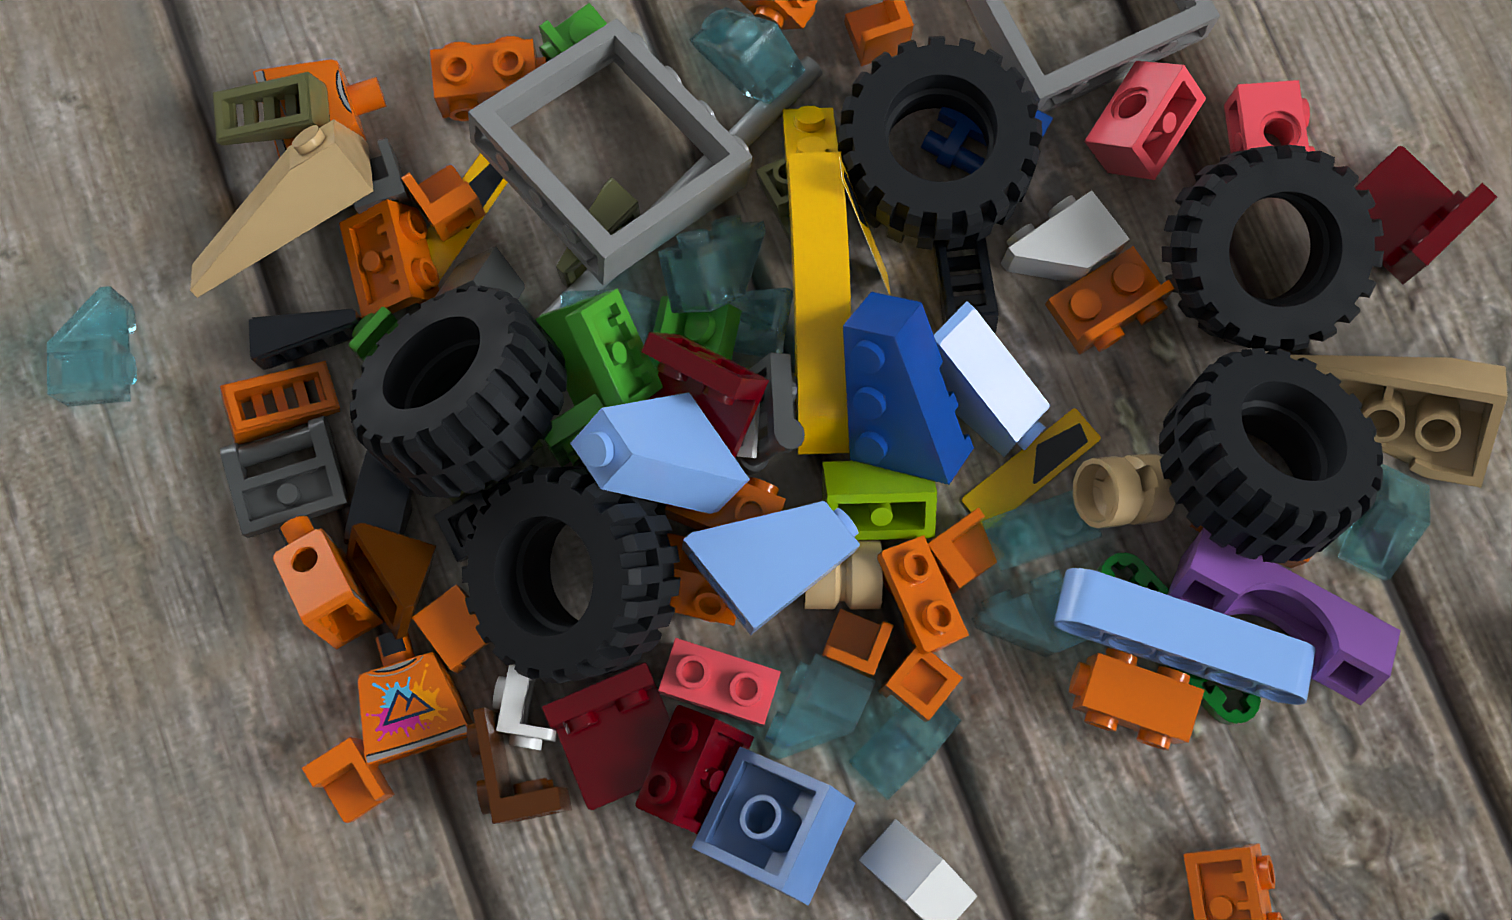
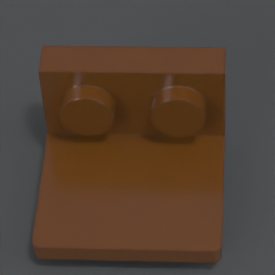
[467,707,572,824]

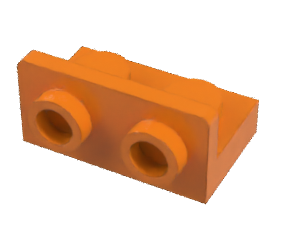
[339,199,439,318]
[1045,246,1174,355]
[877,535,969,655]
[1183,843,1283,920]

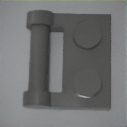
[735,353,805,475]
[220,416,351,538]

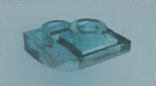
[982,490,1102,572]

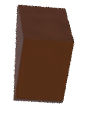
[346,523,436,640]

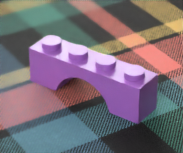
[1167,528,1401,705]

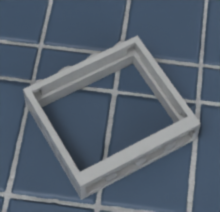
[966,0,1220,113]
[468,18,753,285]

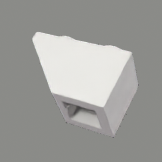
[1001,190,1130,283]

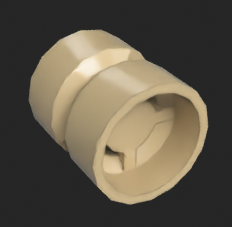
[1073,454,1175,528]
[803,540,883,609]

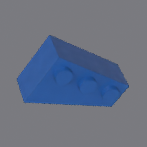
[843,292,974,485]

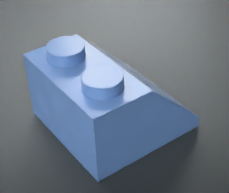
[691,747,855,906]

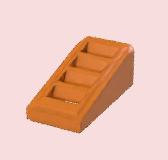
[220,361,340,444]

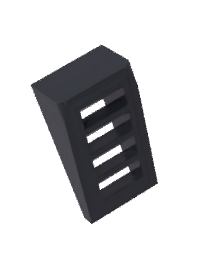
[933,235,999,333]
[249,308,362,370]

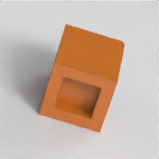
[844,0,914,67]
[401,165,486,242]
[928,508,1003,594]
[412,584,488,673]
[819,608,894,680]
[878,646,963,723]
[302,737,395,823]

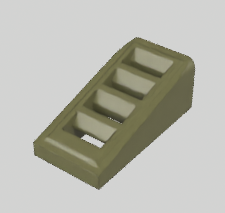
[213,72,330,145]
[556,177,640,288]

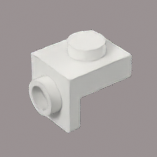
[492,665,557,750]

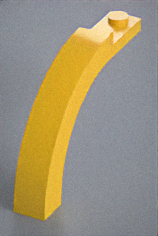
[783,106,851,455]

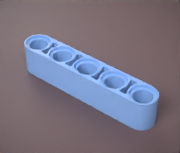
[1054,568,1316,705]

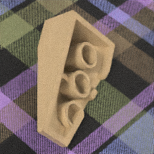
[190,119,374,298]
[1290,355,1508,488]

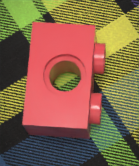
[1084,61,1206,180]
[1224,80,1315,153]
[658,638,781,728]

